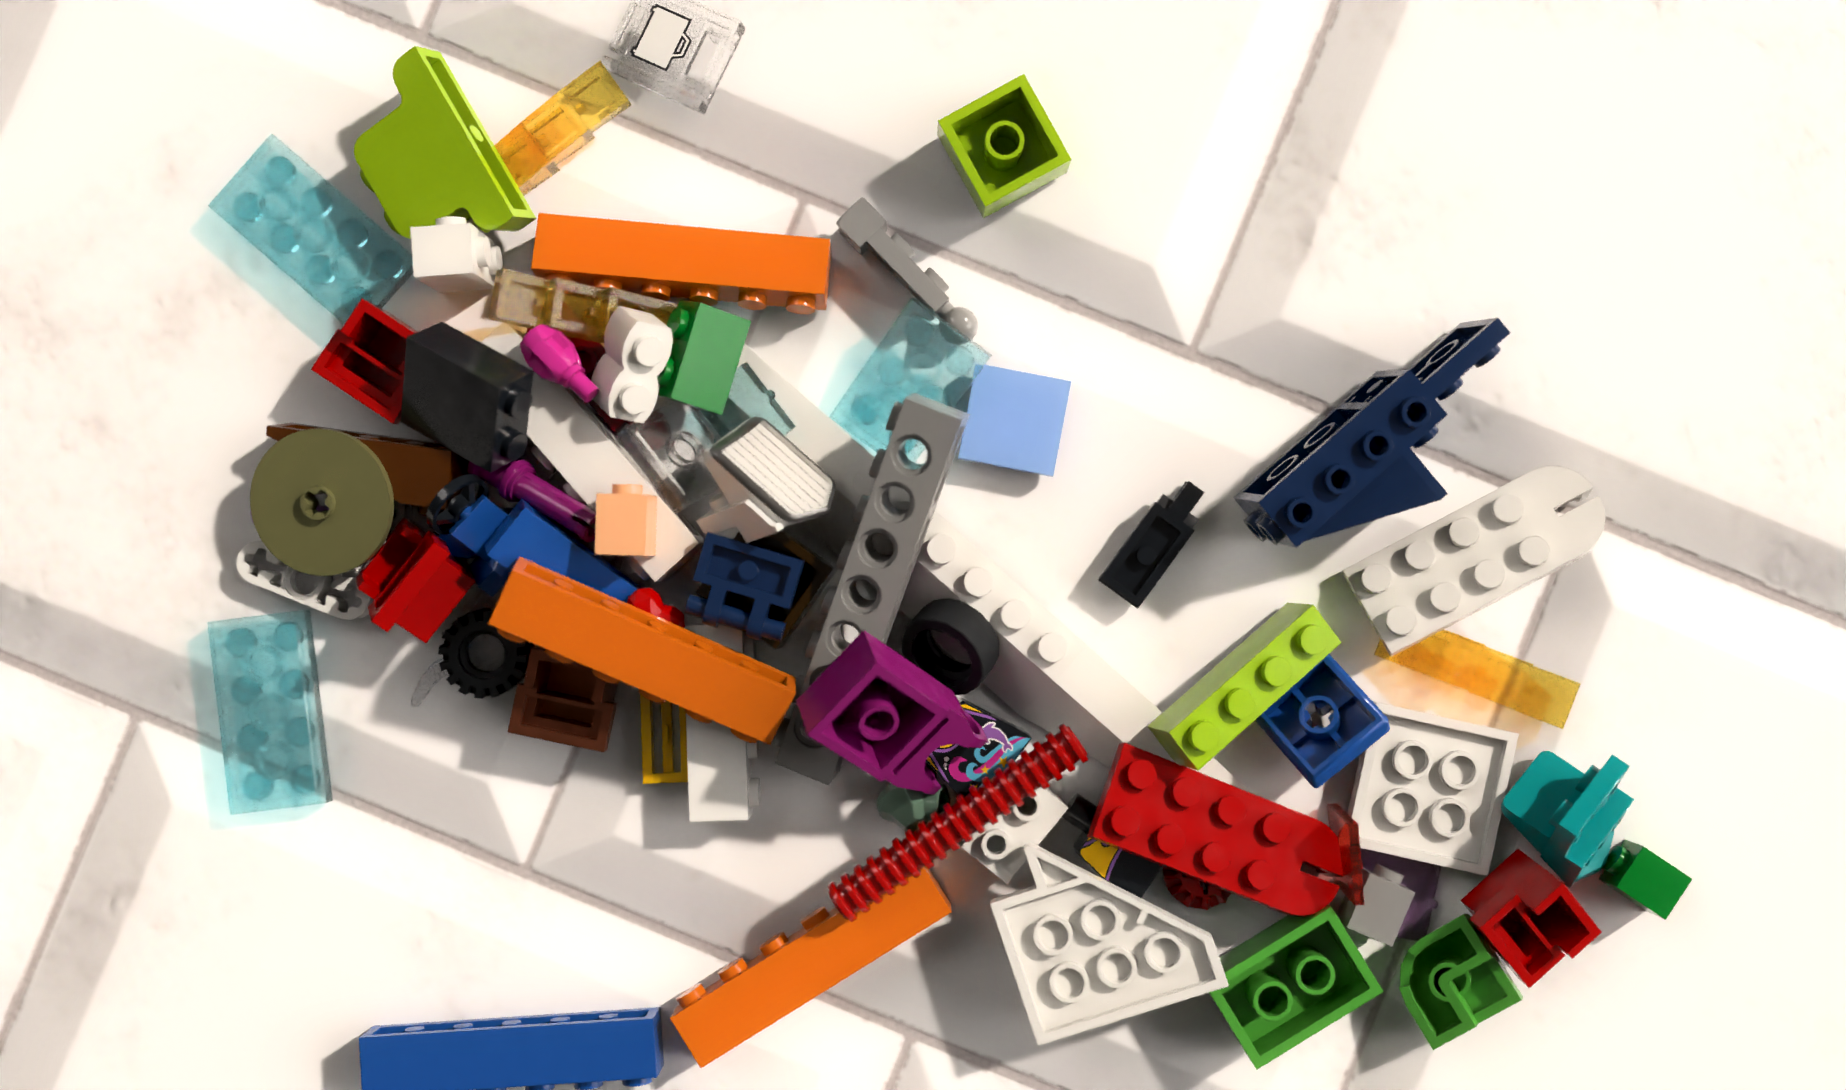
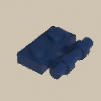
[685,532,805,642]

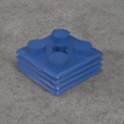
[1255,654,1390,788]

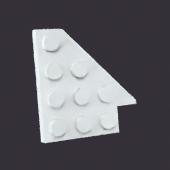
[990,843,1229,1046]

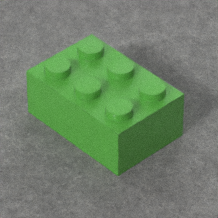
[1209,904,1384,1070]

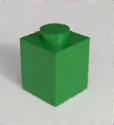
[1599,839,1692,920]

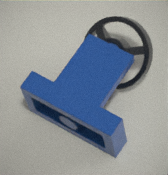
[426,474,558,597]

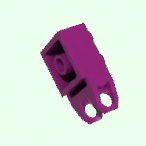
[797,630,988,795]

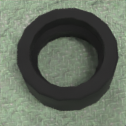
[901,598,999,695]

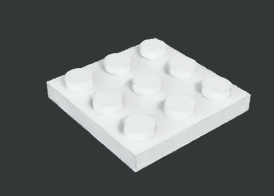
[1341,701,1519,876]

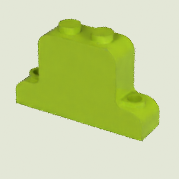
[354,46,537,239]

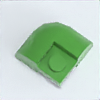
[1399,913,1523,1050]

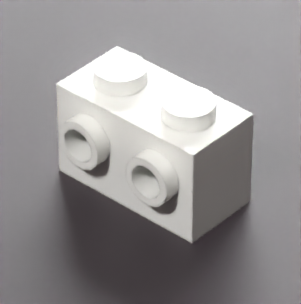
[410,216,503,293]
[961,787,1069,884]

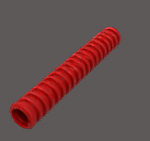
[828,724,1088,922]

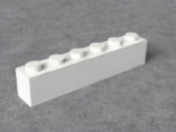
[481,320,705,582]

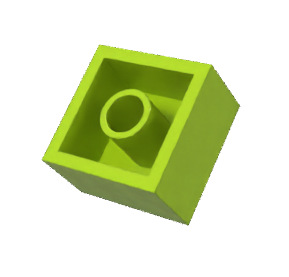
[937,74,1072,218]

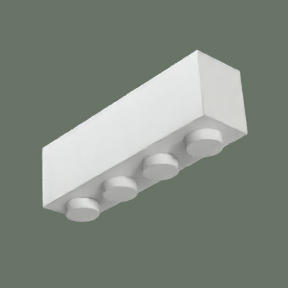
[684,624,761,822]

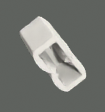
[591,306,672,424]

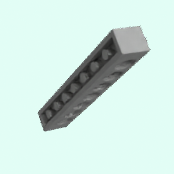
[774,393,970,786]

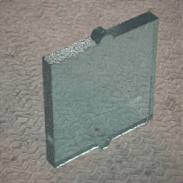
[697,362,796,441]

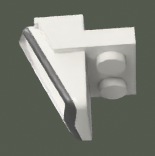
[696,417,837,543]

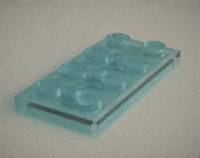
[208,133,413,324]
[207,610,333,815]

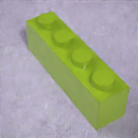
[1147,602,1342,771]

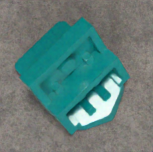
[1501,751,1635,888]

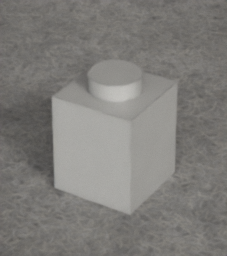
[1337,863,1415,947]

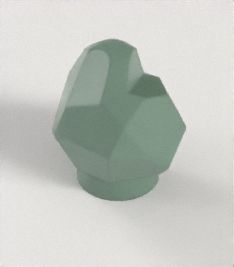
[876,783,950,832]

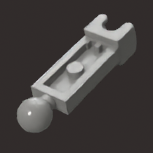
[835,197,978,345]

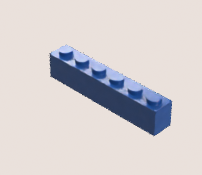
[359,1007,664,1090]

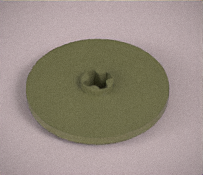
[250,428,394,576]

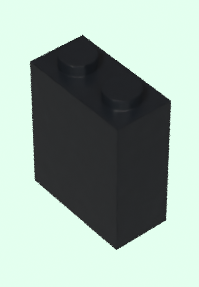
[401,322,534,473]

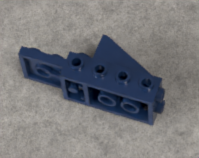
[1233,318,1510,548]

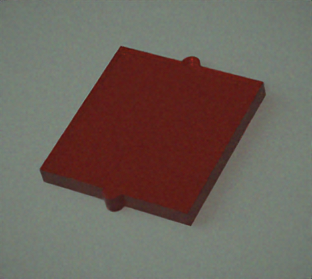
[1327,803,1364,906]

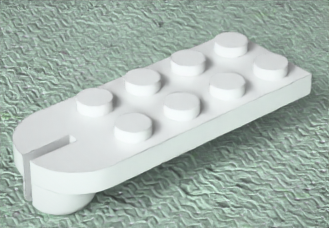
[1342,466,1605,657]

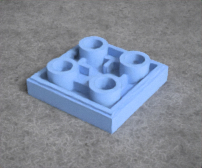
[958,363,1071,477]

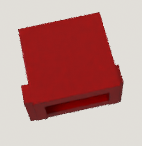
[311,298,418,425]
[355,517,476,643]
[1460,849,1602,988]

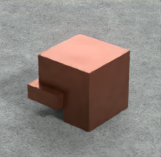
[507,647,617,752]

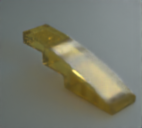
[494,61,631,196]
[489,268,678,343]
[1374,630,1581,729]

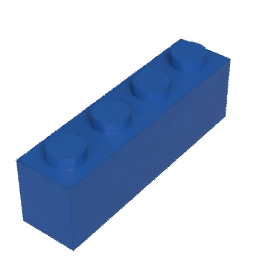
[485,498,666,605]

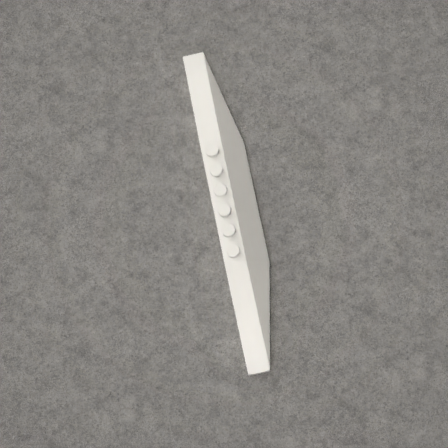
[663,298,1253,794]

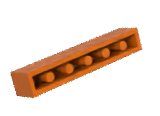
[531,213,832,315]
[488,557,796,745]
[670,867,952,1068]

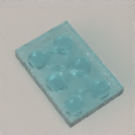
[829,298,992,463]

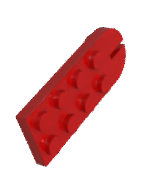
[1087,742,1345,916]

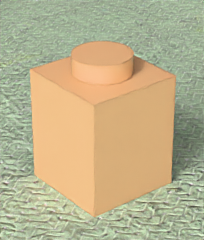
[595,484,657,556]

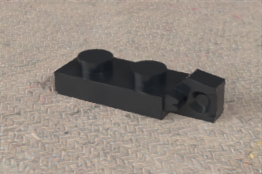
[1097,481,1205,609]

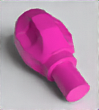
[520,324,600,403]

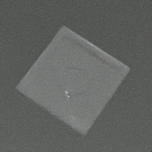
[616,401,721,514]

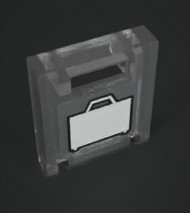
[600,0,746,115]

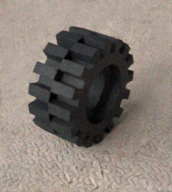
[438,607,534,699]

